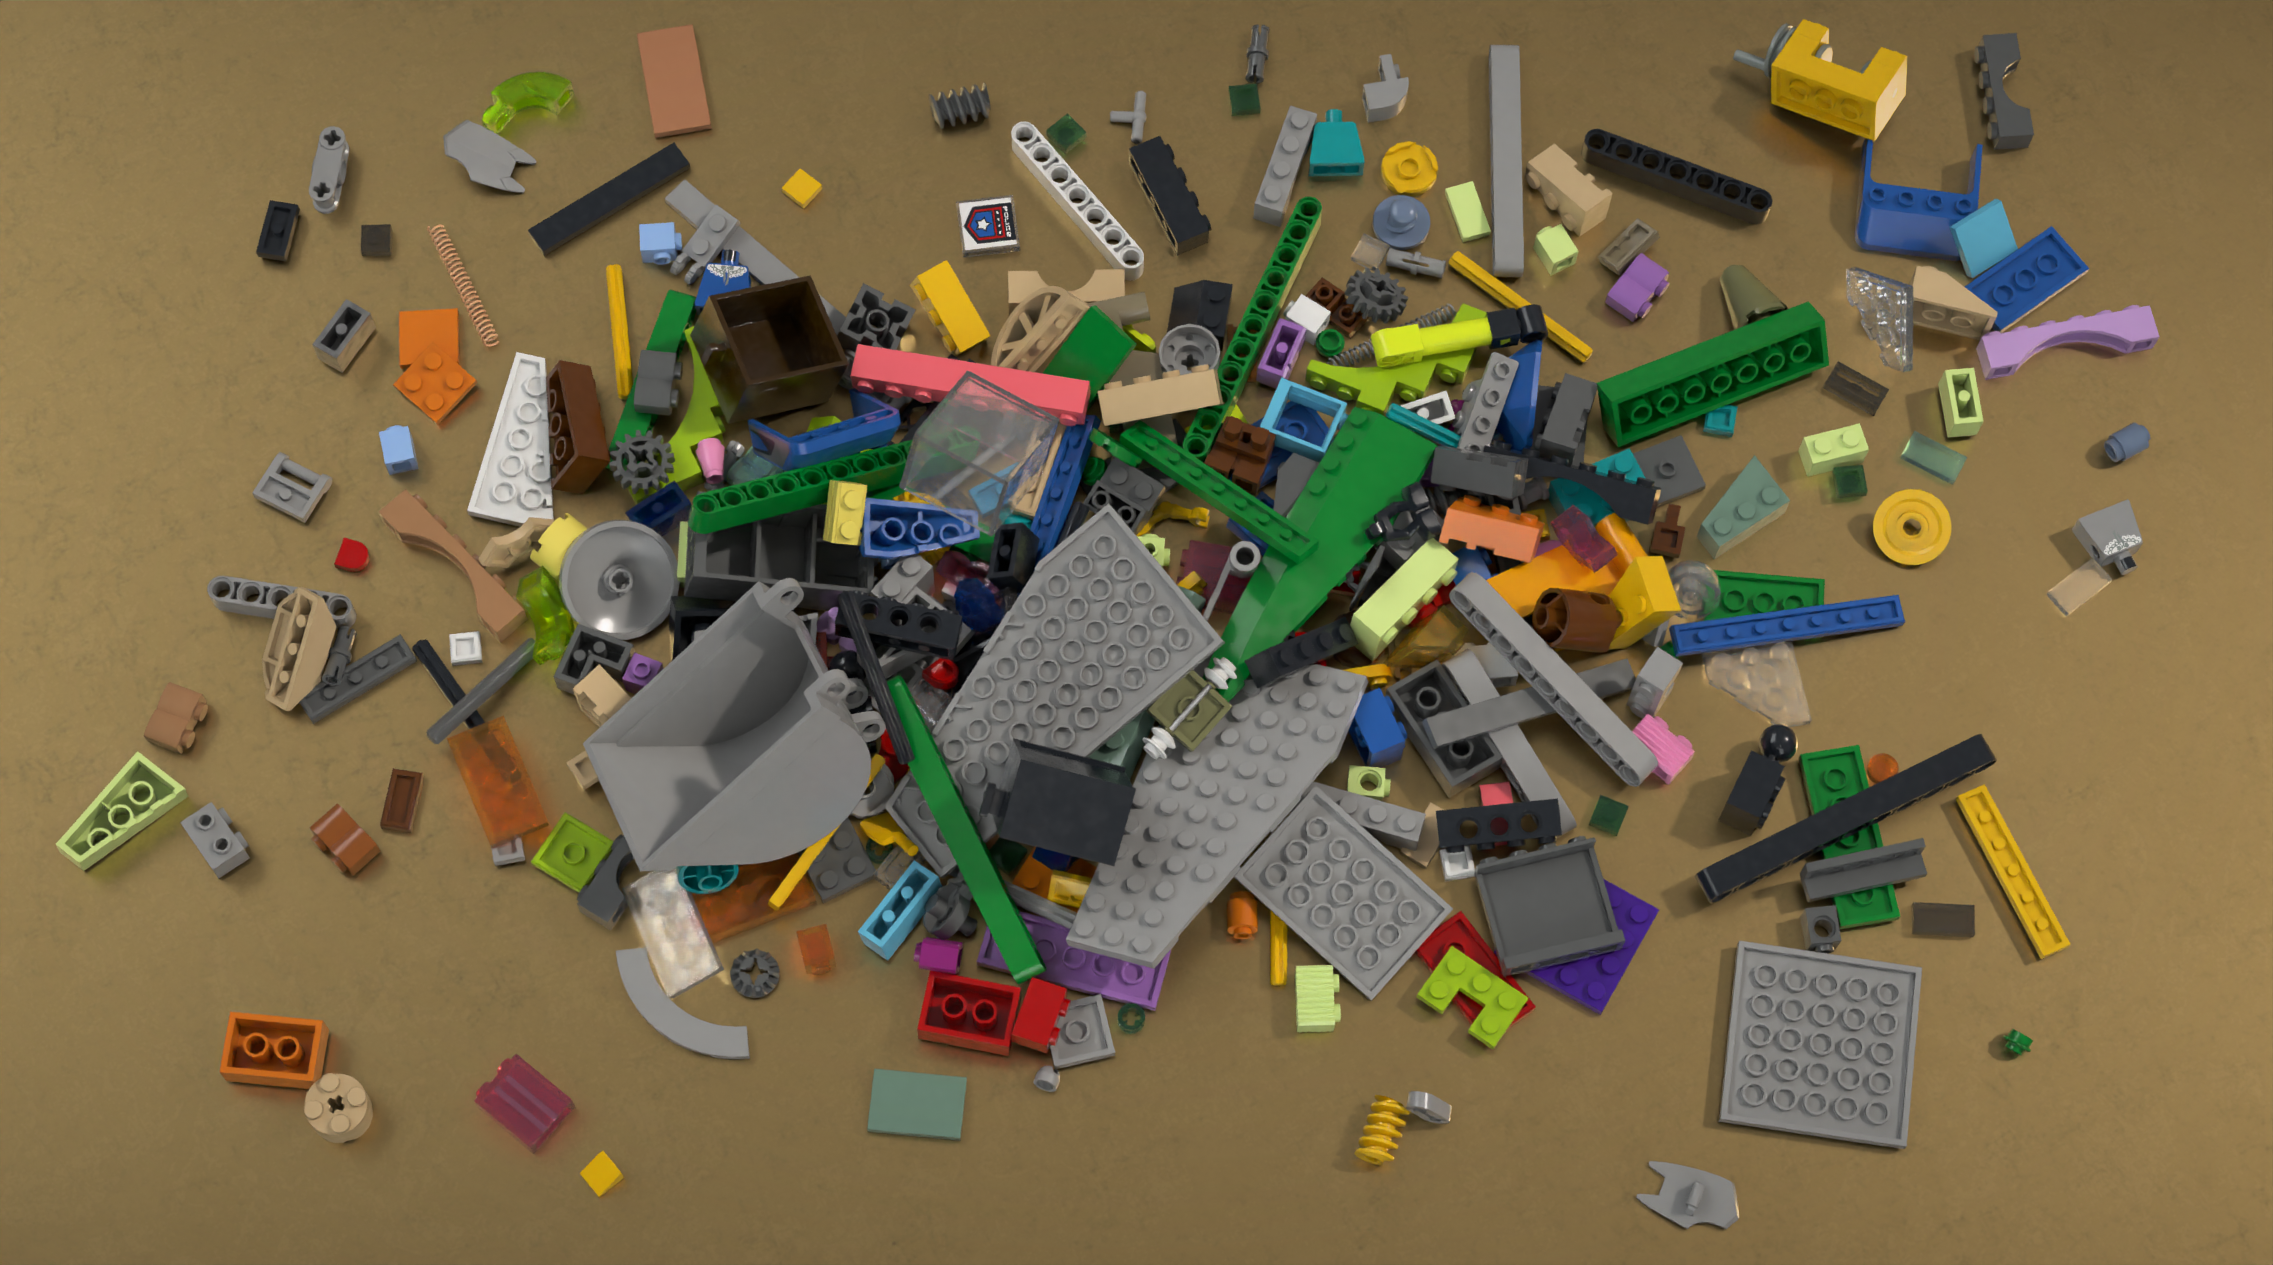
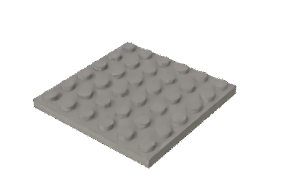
[1719,941,1922,1149]

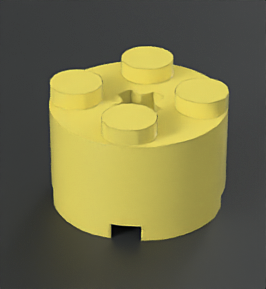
[530,513,588,582]

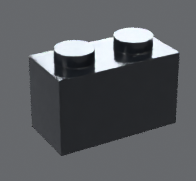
[987,522,1040,595]

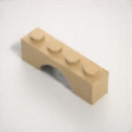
[1008,269,1125,315]

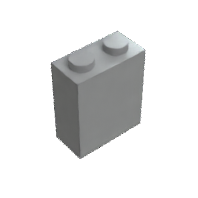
[870,554,935,618]

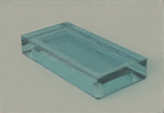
[1900,431,1967,485]

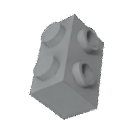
[180,802,250,879]

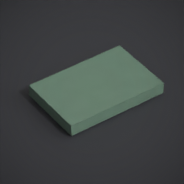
[867,1069,967,1141]

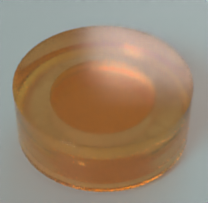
[1867,753,1899,784]

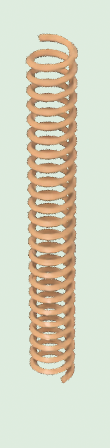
[427,224,499,347]

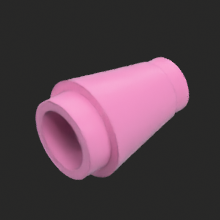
[696,438,725,484]

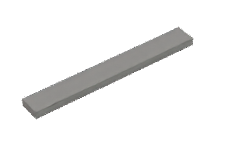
[665,179,846,335]

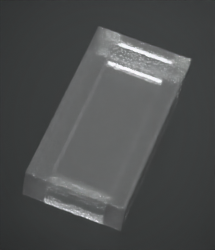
[2047,557,2112,617]

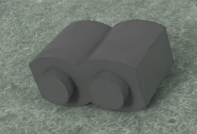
[634,350,683,415]

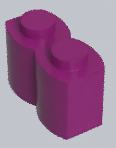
[914,937,964,974]

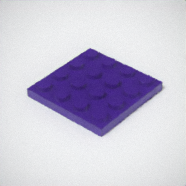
[1494,879,1659,1015]

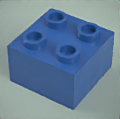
[1348,688,1407,768]

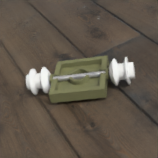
[1142,657,1237,760]

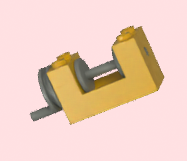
[1733,19,1907,141]

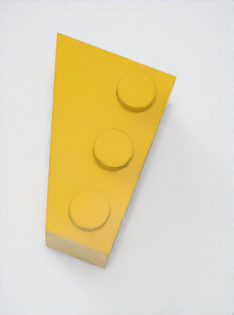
[909,260,991,356]
[1609,556,1681,649]

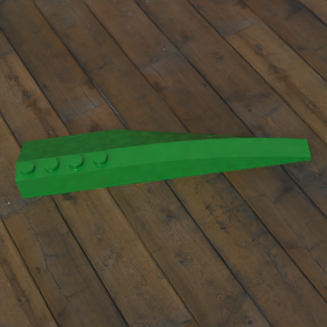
[1202,407,1438,702]

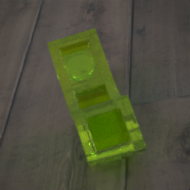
[481,72,574,134]
[516,566,574,665]

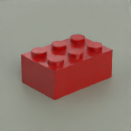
[917,970,1022,1056]

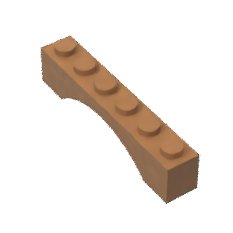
[379,489,528,643]

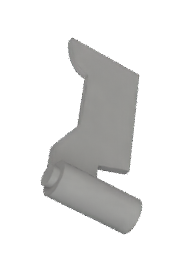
[1203,541,1260,622]

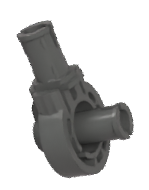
[923,871,978,940]

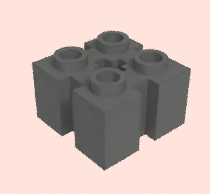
[837,283,916,352]

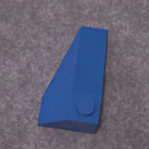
[858,498,980,559]

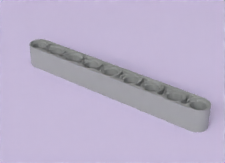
[1489,45,1524,277]
[1449,572,1658,787]

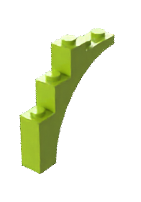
[1305,303,1486,416]
[628,326,726,511]

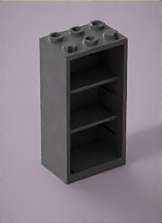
[684,491,879,611]

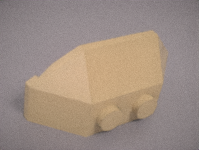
[262,587,336,711]

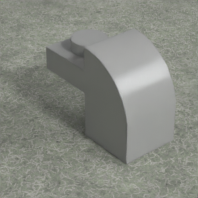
[1362,54,1409,123]

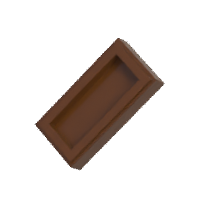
[380,768,424,833]

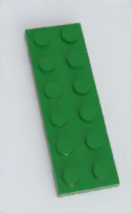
[1798,745,1901,929]

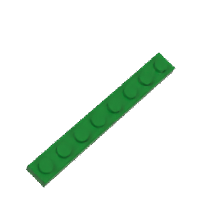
[1120,420,1319,565]

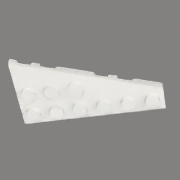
[467,352,554,527]

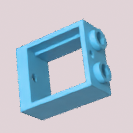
[1260,378,1349,463]

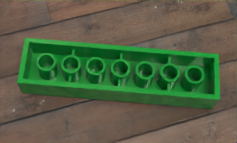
[1597,301,1829,447]

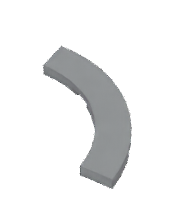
[616,947,750,1059]

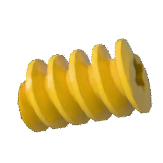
[1355,1095,1410,1165]

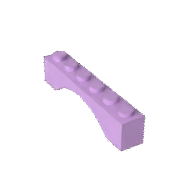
[1976,305,2160,380]

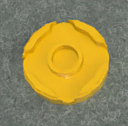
[1380,141,1438,197]

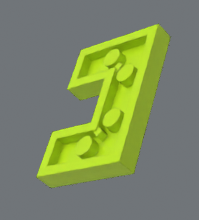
[1417,946,1528,1049]

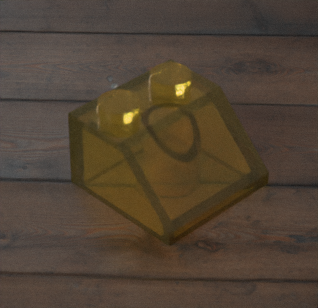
[1384,605,1469,668]

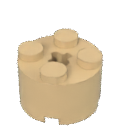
[304,1073,373,1143]

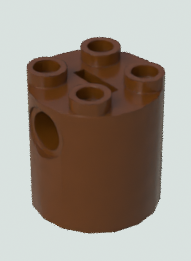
[1532,588,1622,653]

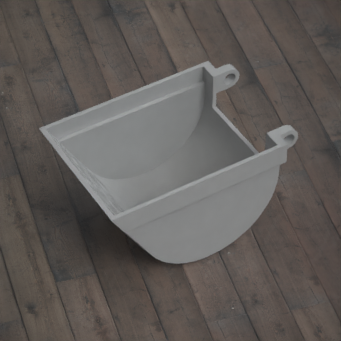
[583,578,886,871]

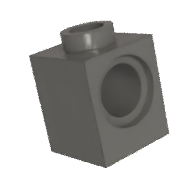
[1800,905,1842,954]

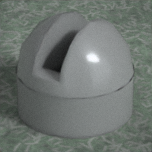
[1033,1065,1060,1092]

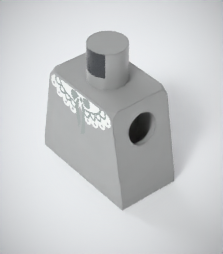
[2072,499,2143,575]

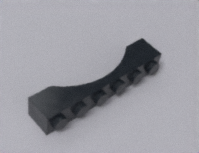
[1483,440,1661,525]

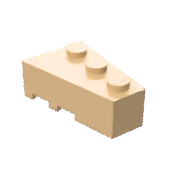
[1525,143,1613,237]
[573,664,631,728]

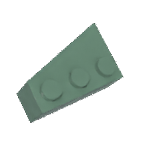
[1697,455,1790,559]

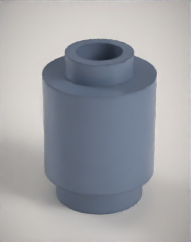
[2104,423,2150,462]

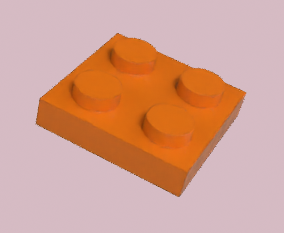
[393,342,478,425]

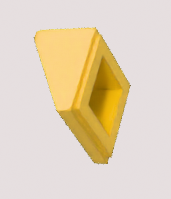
[580,1150,624,1198]

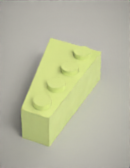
[1350,538,1459,662]
[56,751,188,871]

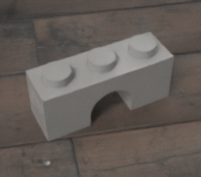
[1626,647,1683,718]

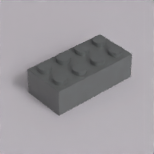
[1385,659,1503,798]

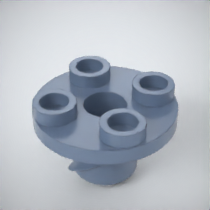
[1372,195,1430,250]

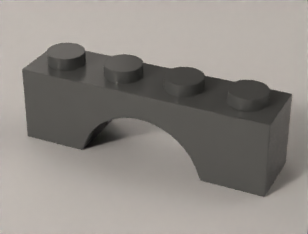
[1974,33,2034,150]
[577,834,634,930]

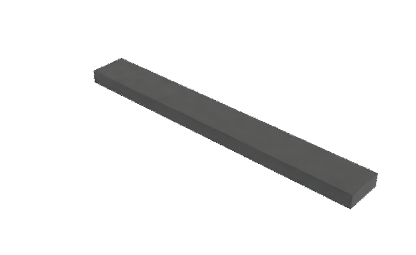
[1422,658,1636,750]

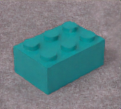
[1548,448,1645,544]

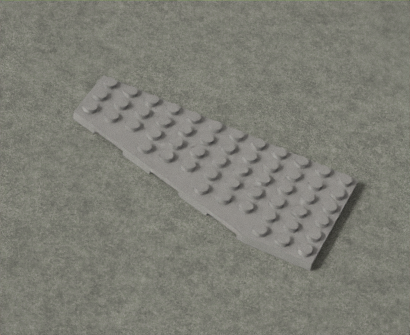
[885,503,1225,878]
[1066,652,1368,969]

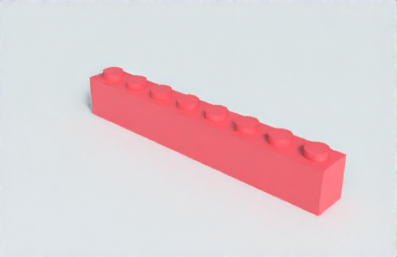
[850,344,1091,426]

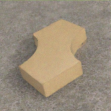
[478,517,554,568]

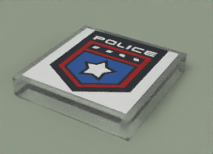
[956,195,1020,258]

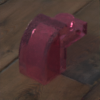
[1550,505,1618,573]

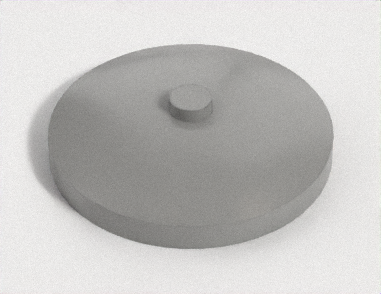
[559,520,680,640]

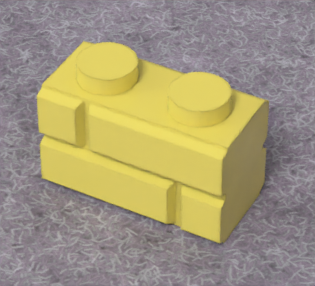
[823,480,867,546]

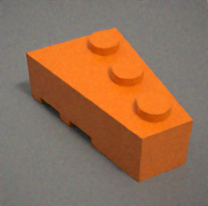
[1439,495,1545,563]

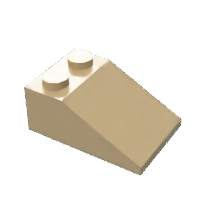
[1899,266,1998,340]

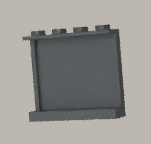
[1474,836,1625,977]

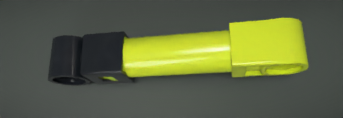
[1371,304,1548,367]

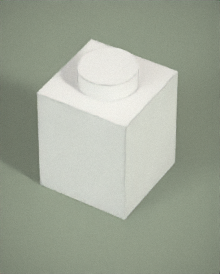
[1283,294,1331,346]

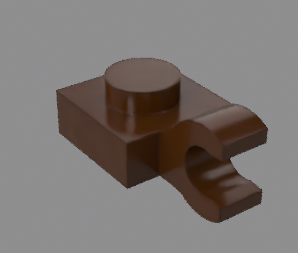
[1650,503,1686,558]

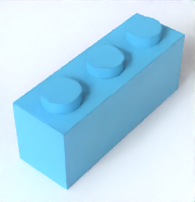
[858,860,942,960]

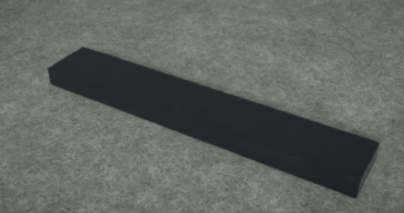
[528,142,690,256]

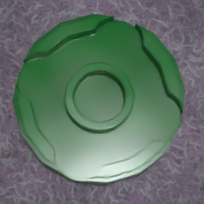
[1088,428,1144,468]

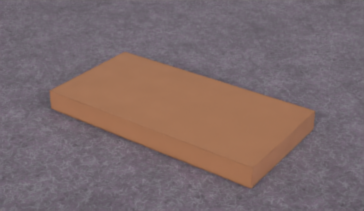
[637,24,712,138]

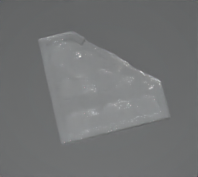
[1846,267,1914,372]
[1702,641,1812,727]

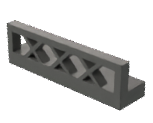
[1800,838,1927,903]

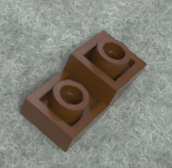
[1306,277,1369,339]

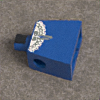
[695,250,751,315]

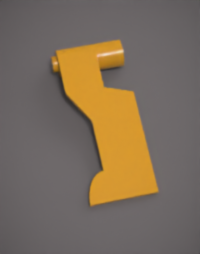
[1486,513,1648,618]

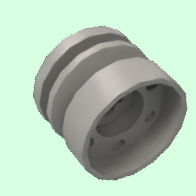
[1158,324,1221,375]

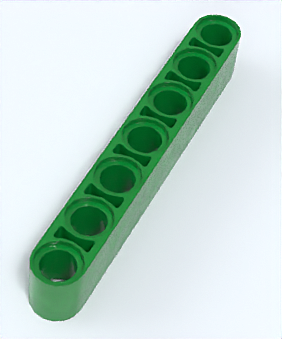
[605,289,697,472]

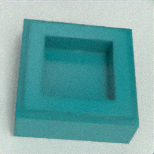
[1703,405,1737,437]

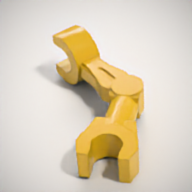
[1136,501,1210,536]

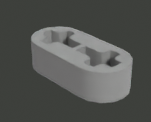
[1406,1091,1452,1124]

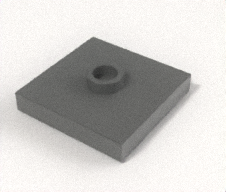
[1633,435,1706,507]

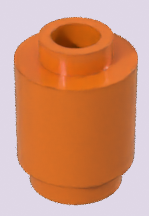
[1227,891,1258,939]

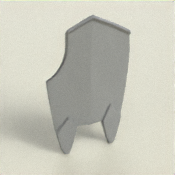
[443,120,536,193]
[1636,1161,1740,1229]

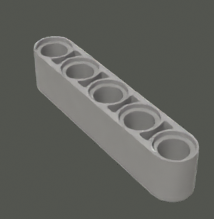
[207,576,357,629]

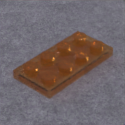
[447,715,549,849]
[680,853,817,948]

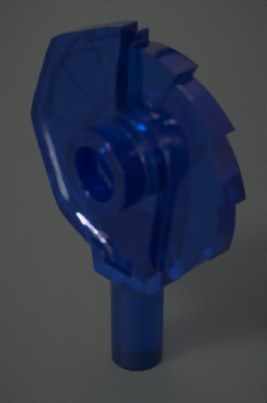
[954,578,1006,632]

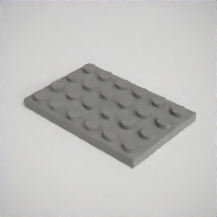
[1234,786,1453,1001]

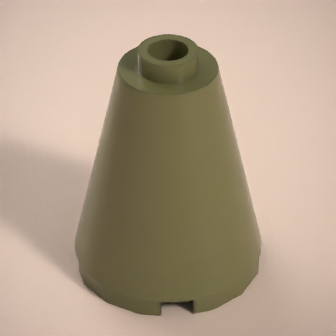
[1720,265,1788,330]

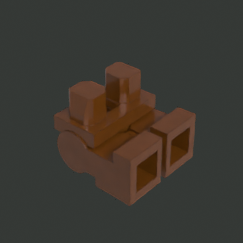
[1204,416,1276,496]

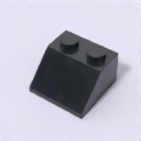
[1167,280,1233,351]

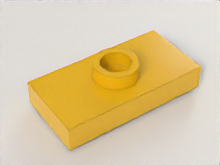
[1047,870,1092,908]

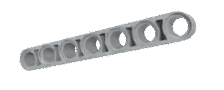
[1442,649,1577,839]

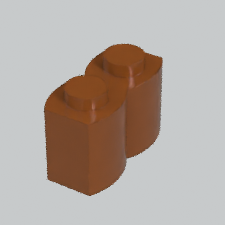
[310,804,381,876]

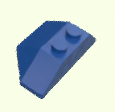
[1496,340,1543,452]

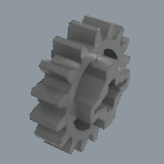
[1344,268,1408,324]
[609,430,675,495]

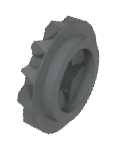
[730,948,780,998]

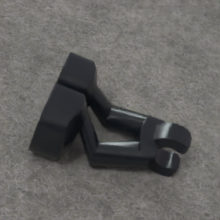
[1364,482,1441,542]

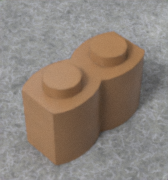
[144,682,208,754]

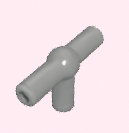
[1110,91,1147,144]

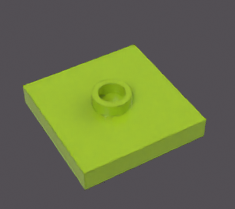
[531,812,614,893]

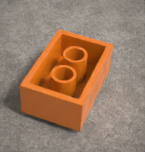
[220,1012,329,1089]

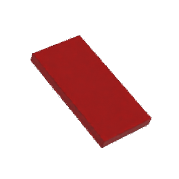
[1415,911,1536,1029]

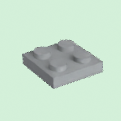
[1050,994,1115,1069]

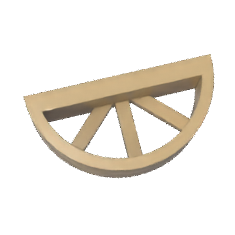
[991,286,1090,372]

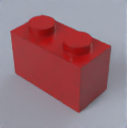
[1011,977,1071,1053]

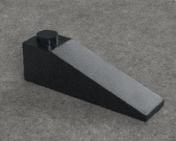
[669,596,795,662]

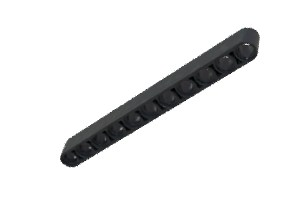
[1695,734,1997,903]

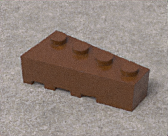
[546,360,610,494]

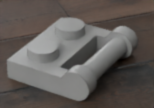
[252,452,333,523]

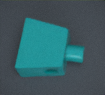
[1308,109,1365,177]

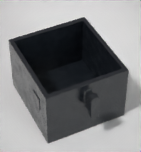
[979,738,1136,866]

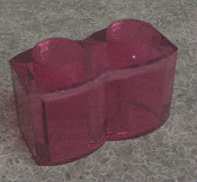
[936,551,1002,604]

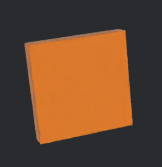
[399,308,460,369]

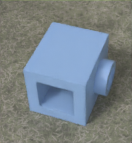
[639,222,682,265]

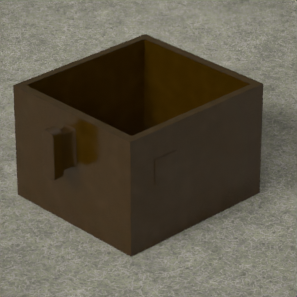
[690,275,849,424]

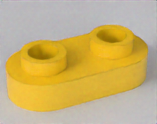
[1343,664,1392,690]

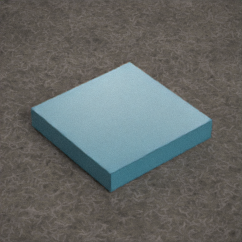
[1950,199,2018,278]

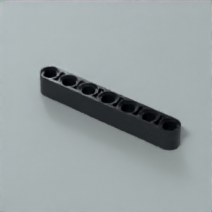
[1581,129,1773,224]

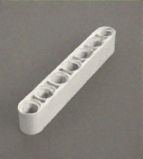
[1011,121,1144,281]

